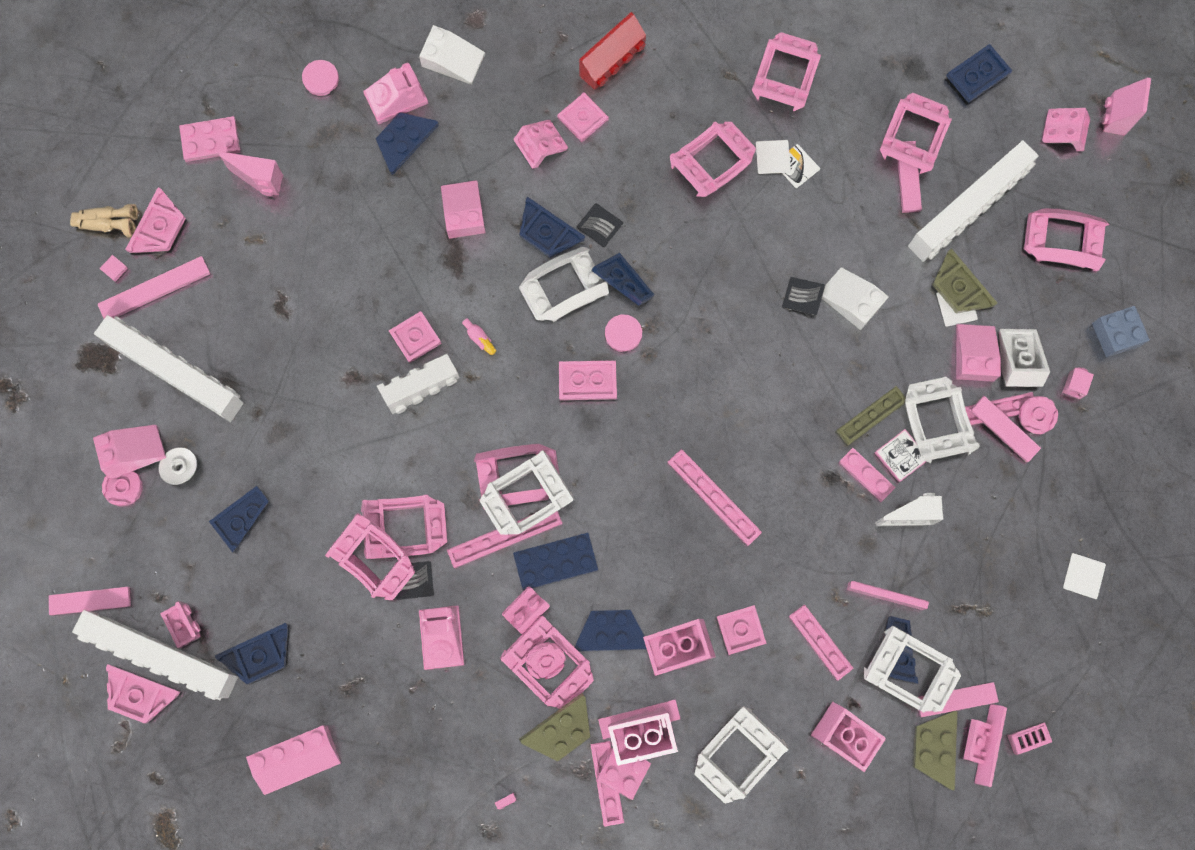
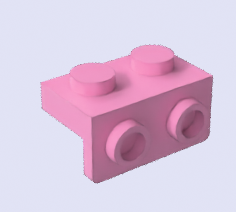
[160,601,201,649]

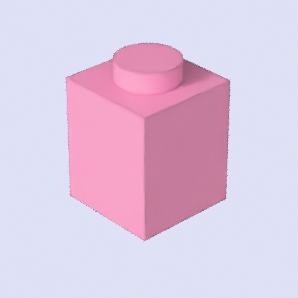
[1062,367,1094,399]

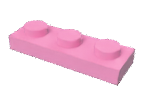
[839,448,896,502]

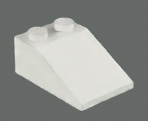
[419,25,485,85]
[822,267,889,330]
[999,329,1050,387]
[875,493,943,526]

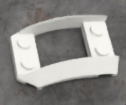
[519,247,609,322]
[905,377,980,463]
[480,450,574,535]
[864,626,961,712]
[695,706,789,803]

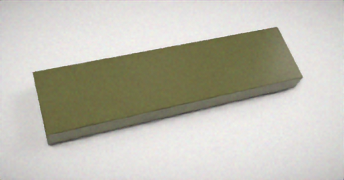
[836,386,906,446]

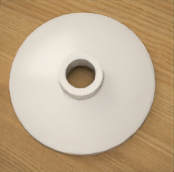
[159,448,197,485]

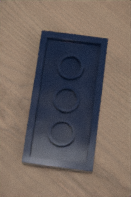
[513,533,598,591]

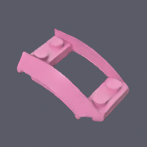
[752,32,821,111]
[880,93,952,174]
[670,122,756,197]
[1024,208,1109,272]
[474,444,560,510]
[361,495,447,559]
[325,513,415,600]
[500,616,594,709]

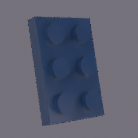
[946,44,1012,103]

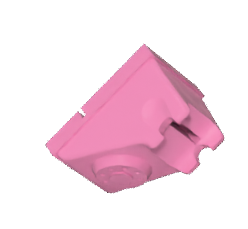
[363,63,428,125]
[419,606,464,670]
[608,707,677,766]

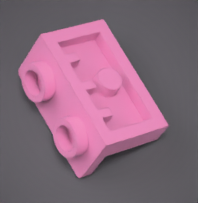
[502,586,550,635]

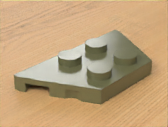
[932,248,998,313]
[519,693,590,761]
[913,711,957,790]

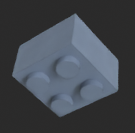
[1092,306,1150,358]

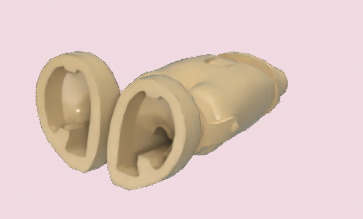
[70,204,138,238]

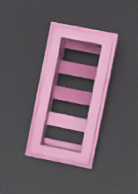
[1007,722,1052,755]

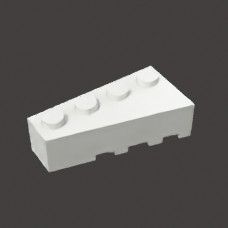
[377,354,460,414]

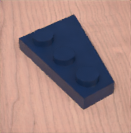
[591,253,655,306]
[209,486,269,552]
[885,616,918,684]

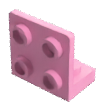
[1042,108,1090,151]
[514,120,568,169]

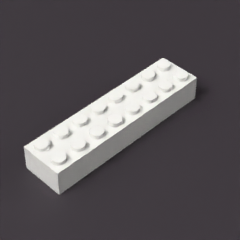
[908,141,1039,262]
[94,315,244,422]
[72,610,238,700]

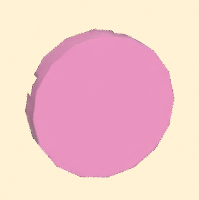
[302,60,339,96]
[605,314,642,352]
[1019,396,1058,434]
[102,471,143,507]
[526,642,565,679]

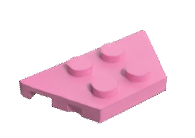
[125,187,186,253]
[106,664,180,723]

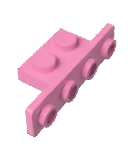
[963,704,1007,787]

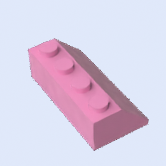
[246,725,341,795]

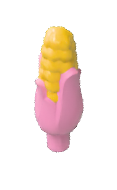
[462,318,496,355]

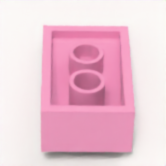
[1102,78,1151,136]
[219,152,283,196]
[441,180,485,239]
[956,324,1001,382]
[93,425,166,479]
[643,619,716,676]
[811,701,886,772]

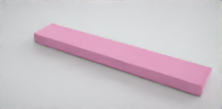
[98,256,211,319]
[667,449,762,546]
[447,511,562,569]

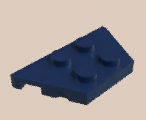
[375,113,439,175]
[519,197,585,258]
[574,610,647,652]
[214,623,288,685]

